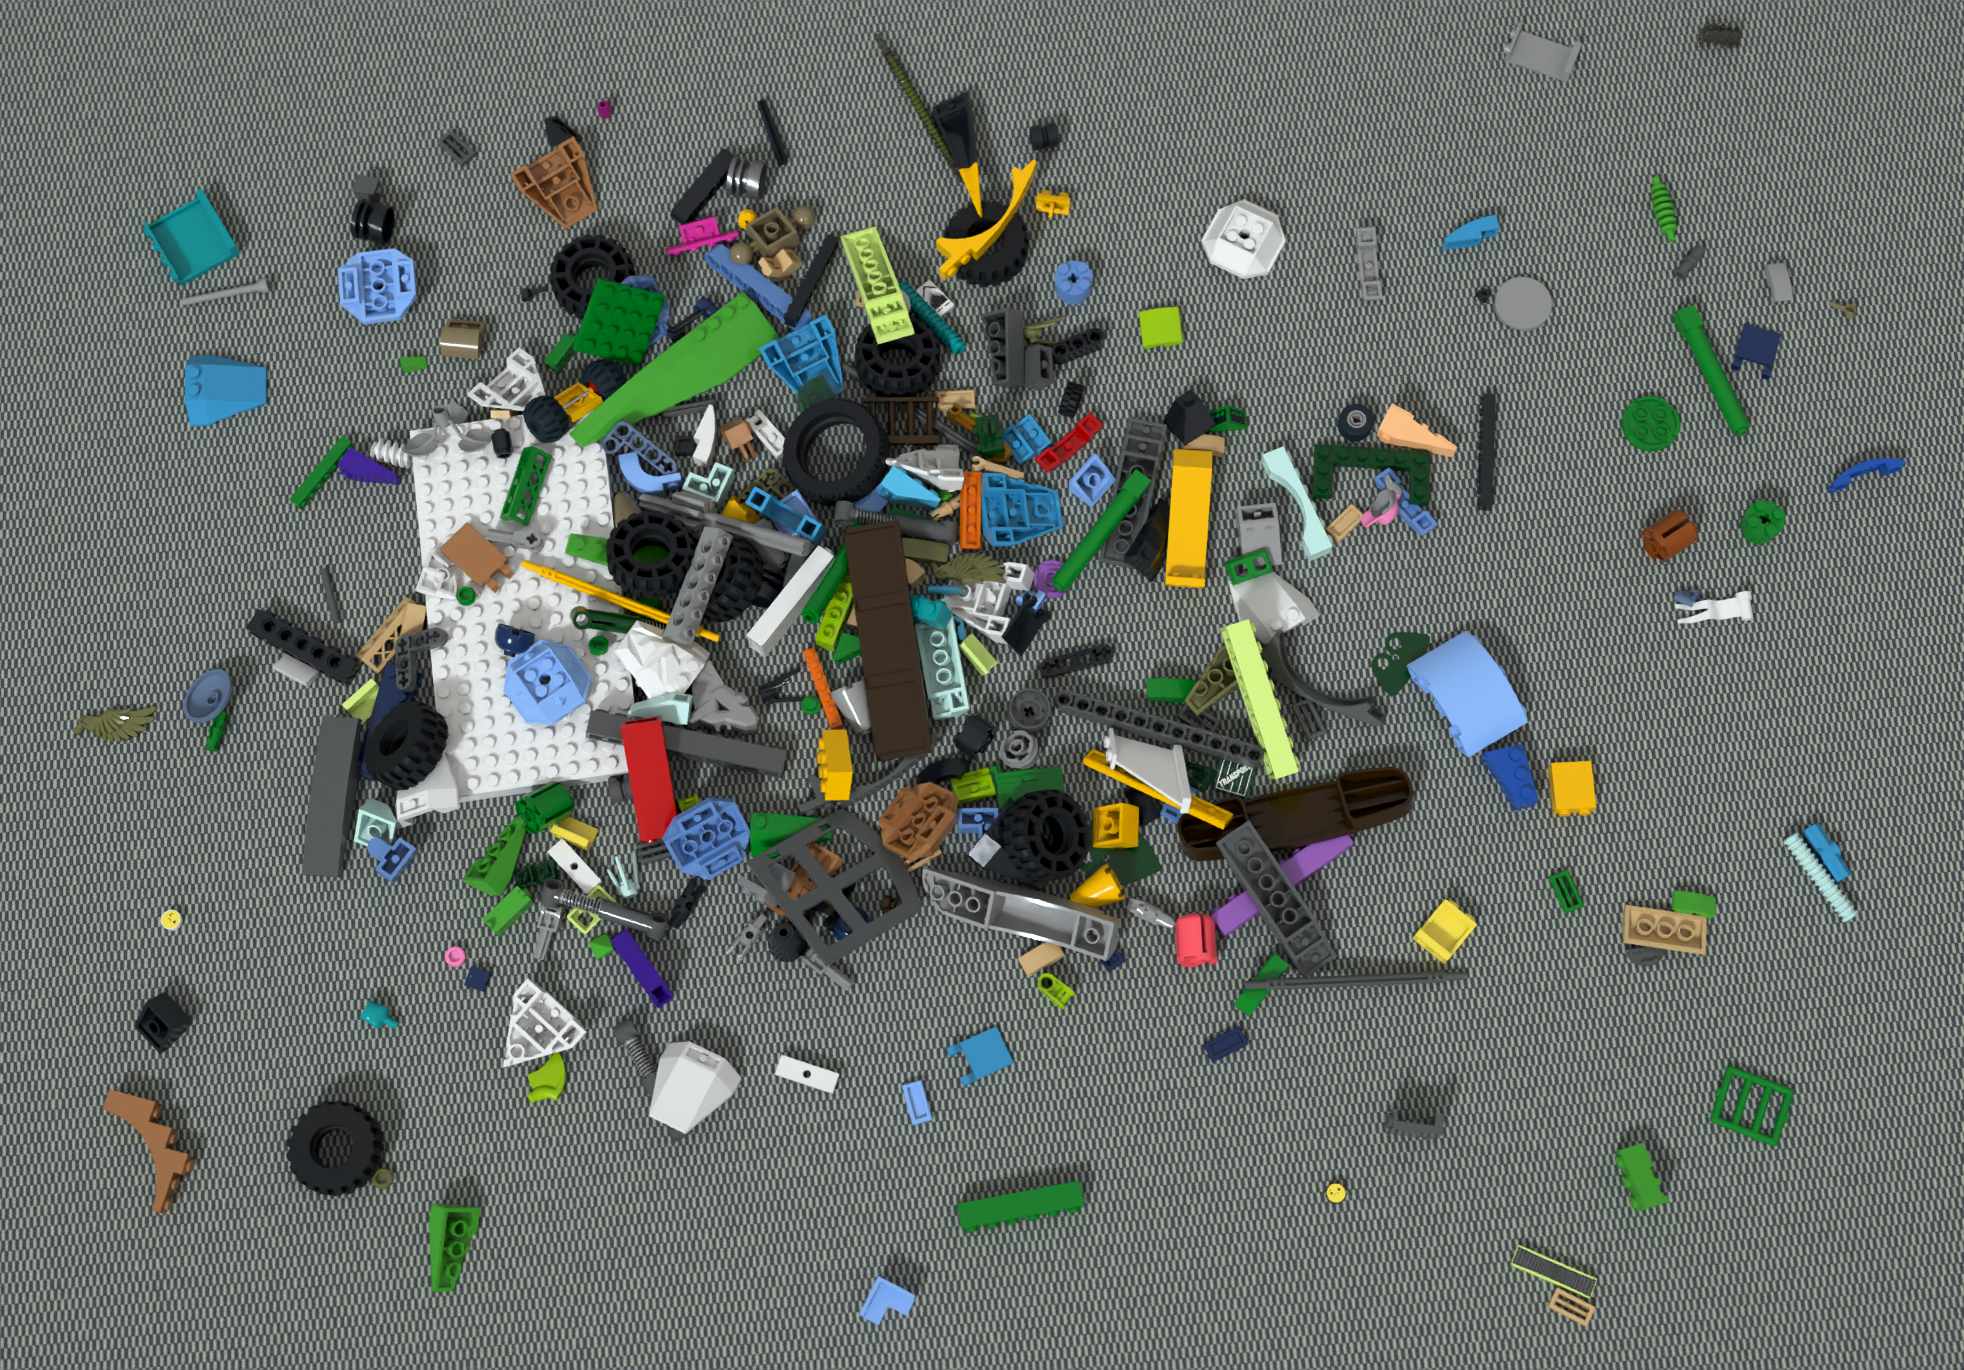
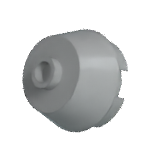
[1000,730,1039,770]

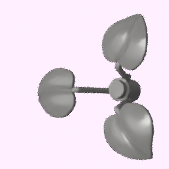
[402,400,491,457]

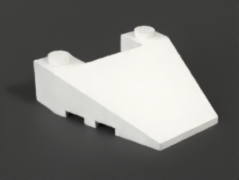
[943,562,1035,644]

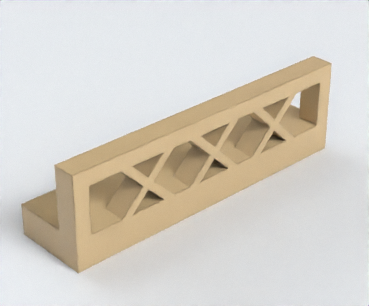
[355,597,427,673]

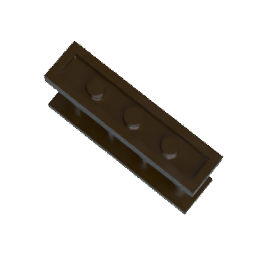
[862,394,940,446]

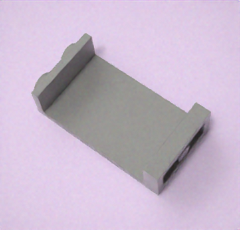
[1503,22,1582,83]

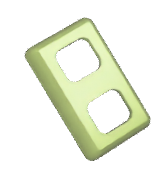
[567,885,616,934]

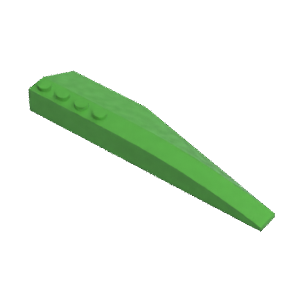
[569,292,780,448]

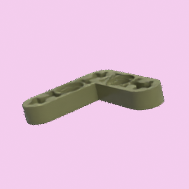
[738,468,807,510]

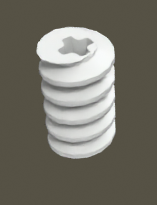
[370,438,412,469]

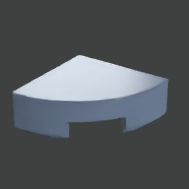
[1674,589,1701,607]

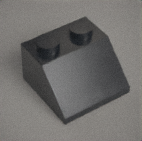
[134,992,191,1054]

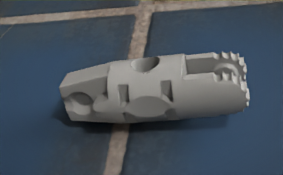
[1126,898,1176,929]
[726,913,768,962]

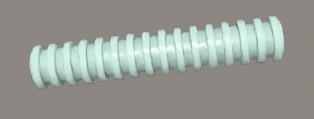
[1783,833,1858,922]

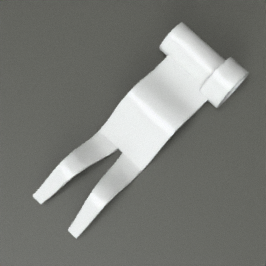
[1675,591,1754,624]

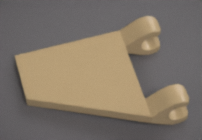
[972,456,1024,481]

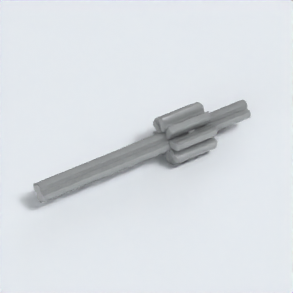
[638,491,811,557]

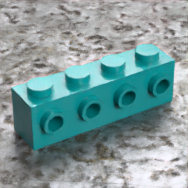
[910,594,952,630]

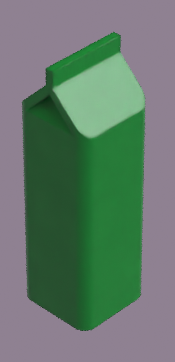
[1233,953,1290,1017]

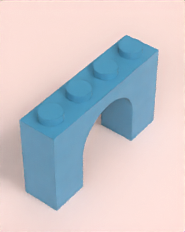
[745,486,829,546]

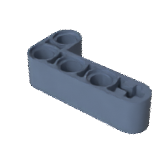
[601,419,677,475]

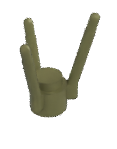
[1024,316,1066,346]

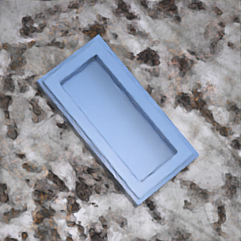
[902,1080,932,1126]

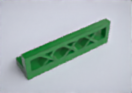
[500,446,552,526]

